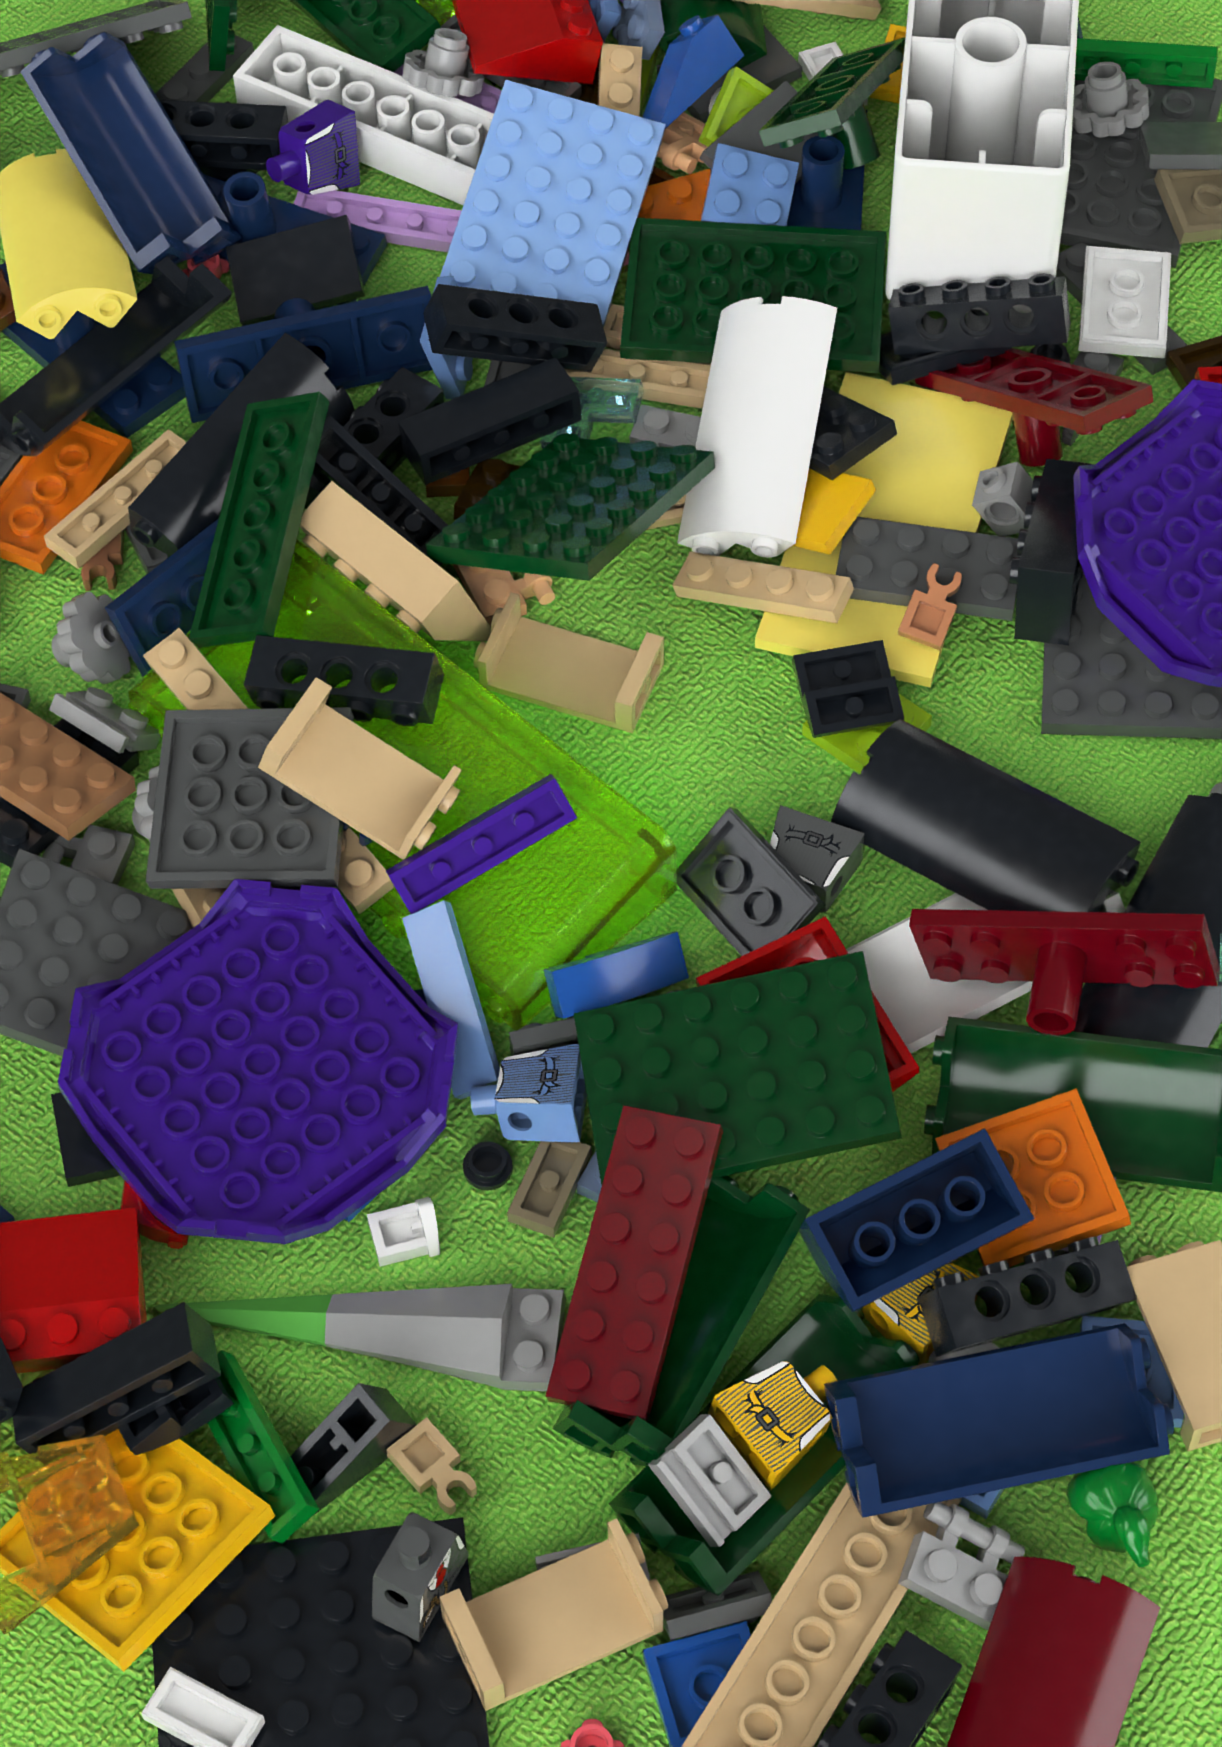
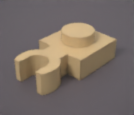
[386,1417,477,1515]

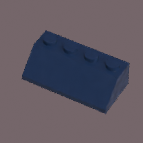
[799,1128,1035,1312]

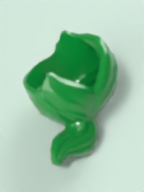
[1067,1462,1158,1567]

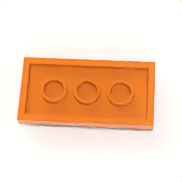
[0,421,133,575]

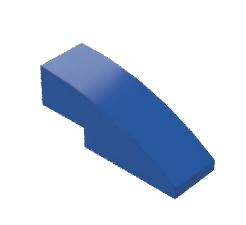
[543,931,689,1019]

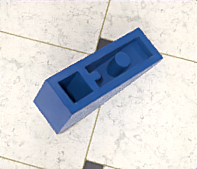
[642,15,744,129]

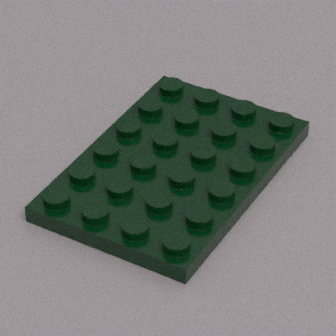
[620,218,886,373]
[426,433,715,581]
[574,951,902,1185]

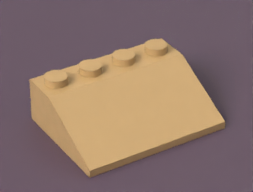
[300,481,491,641]

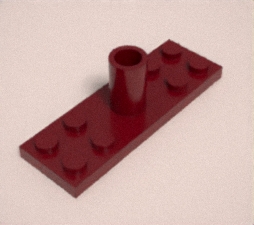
[915,348,1154,467]
[909,909,1220,1036]

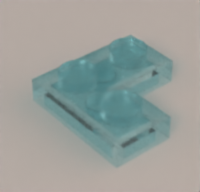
[540,377,644,449]

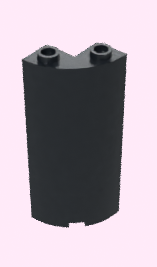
[0,256,232,456]
[128,333,355,558]
[831,719,1141,912]
[1074,793,1222,1048]

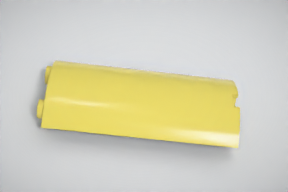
[0,149,137,339]

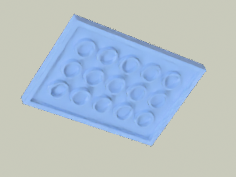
[440,80,666,327]

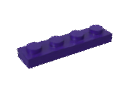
[386,774,577,914]

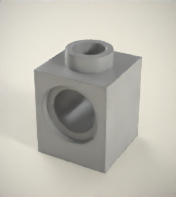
[972,461,1035,537]

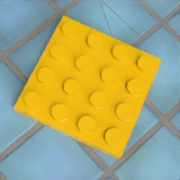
[0,1429,275,1672]

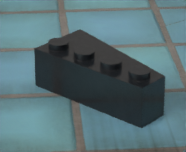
[1009,459,1090,646]

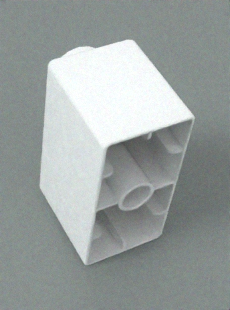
[885,0,1079,314]

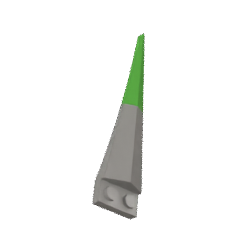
[153,1284,566,1391]

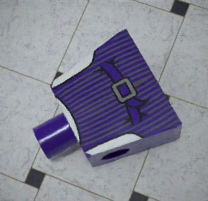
[266,100,360,195]

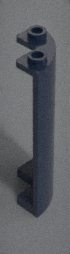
[20,32,241,274]
[824,1323,1174,1518]

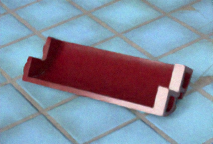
[947,1557,1160,1747]

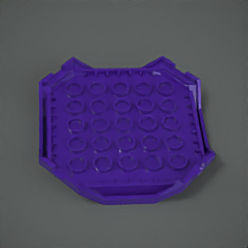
[1073,379,1222,687]
[58,879,458,1244]

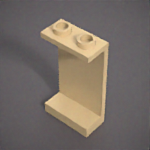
[474,592,664,733]
[258,677,462,860]
[1127,1240,1222,1451]
[439,1519,668,1711]

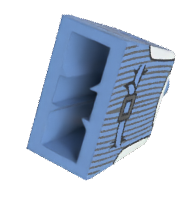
[470,1044,587,1143]

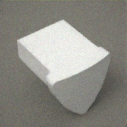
[367,1197,440,1267]

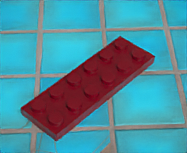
[546,1105,723,1423]

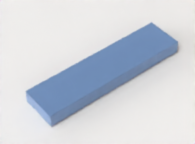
[402,900,500,1100]

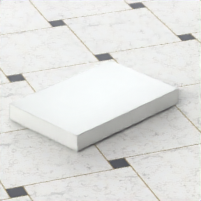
[1078,246,1171,358]

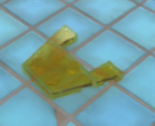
[0,1435,139,1634]

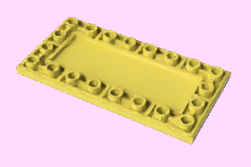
[755,372,1013,688]

